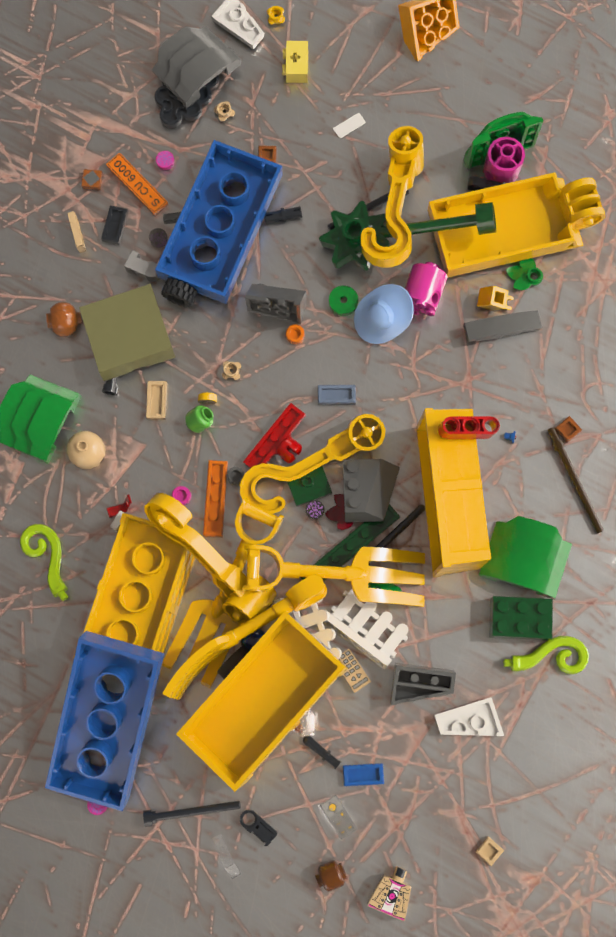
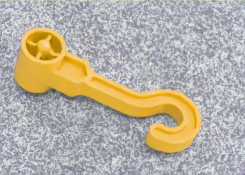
[361,126,424,268]
[240,414,385,514]
[144,493,277,625]

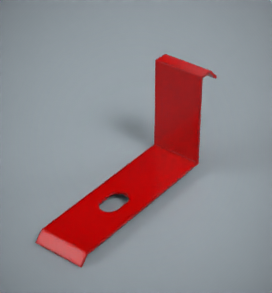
[107,494,132,518]

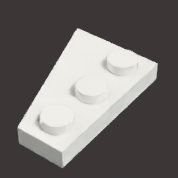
[211,0,264,49]
[434,697,504,736]

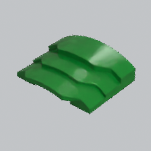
[463,112,543,170]
[0,374,81,464]
[479,516,572,600]

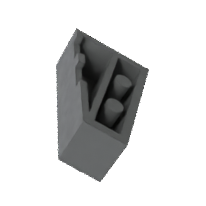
[390,663,456,705]

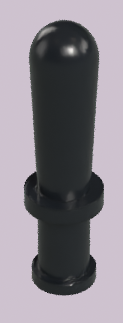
[303,735,342,770]

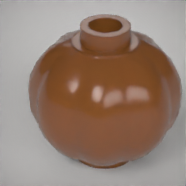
[46,302,82,337]

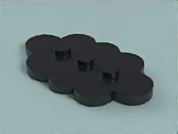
[154,75,219,128]

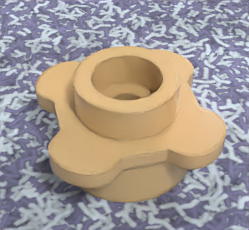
[214,101,235,122]
[222,361,241,380]

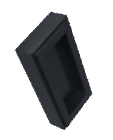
[101,205,129,245]

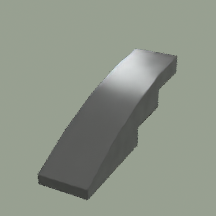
[463,310,542,342]

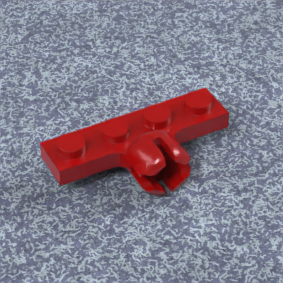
[243,403,306,468]

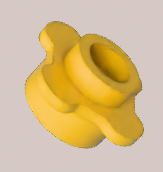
[267,6,285,25]

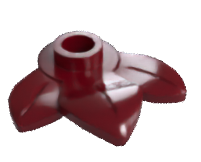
[325,494,354,530]

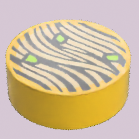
[198,392,217,404]

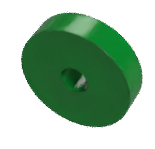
[329,285,359,316]

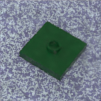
[287,466,332,507]

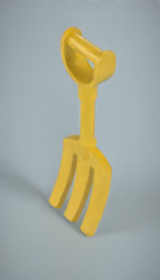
[162,498,284,688]
[243,545,425,607]
[162,575,327,700]

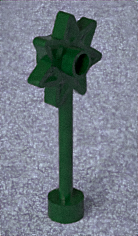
[319,201,496,271]

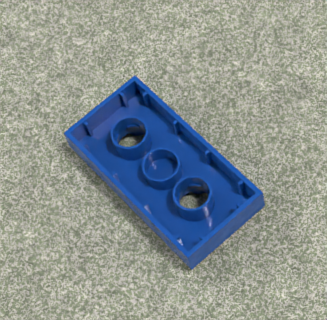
[155,140,283,304]
[45,631,165,811]

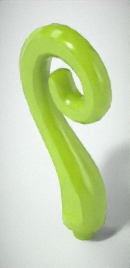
[20,524,69,601]
[503,636,589,674]

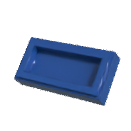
[343,763,384,786]

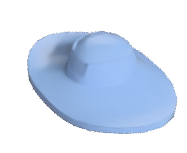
[354,284,414,344]

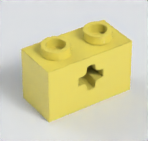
[282,41,308,83]

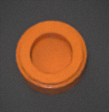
[286,324,305,344]

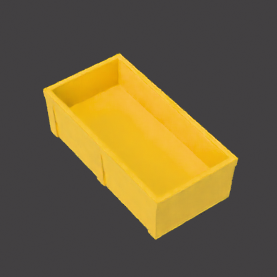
[416,408,491,578]
[73,513,196,658]
[176,611,348,792]

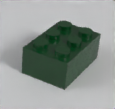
[489,596,553,641]

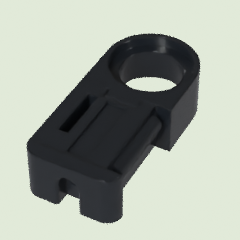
[467,176,505,191]
[240,809,278,846]

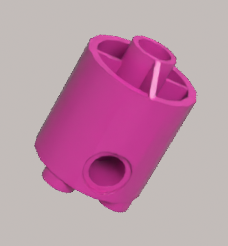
[483,137,525,184]
[404,262,448,316]

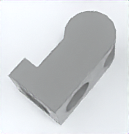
[124,250,160,282]

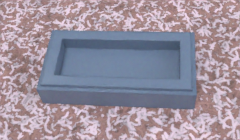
[318,385,356,405]

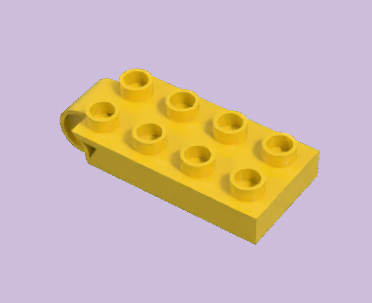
[427,172,606,278]

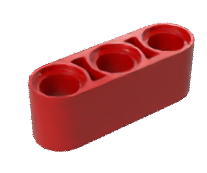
[438,416,500,439]

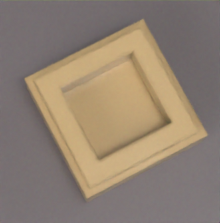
[475,836,504,866]

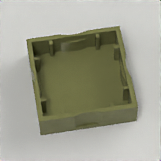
[79,284,175,381]

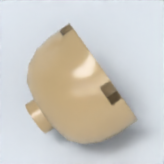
[67,431,106,469]

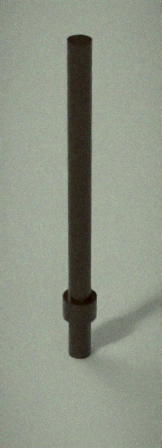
[547,427,604,534]

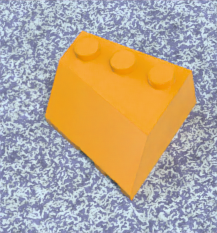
[398,0,459,61]

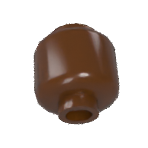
[315,860,347,892]

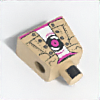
[367,866,411,921]

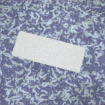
[333,113,366,138]

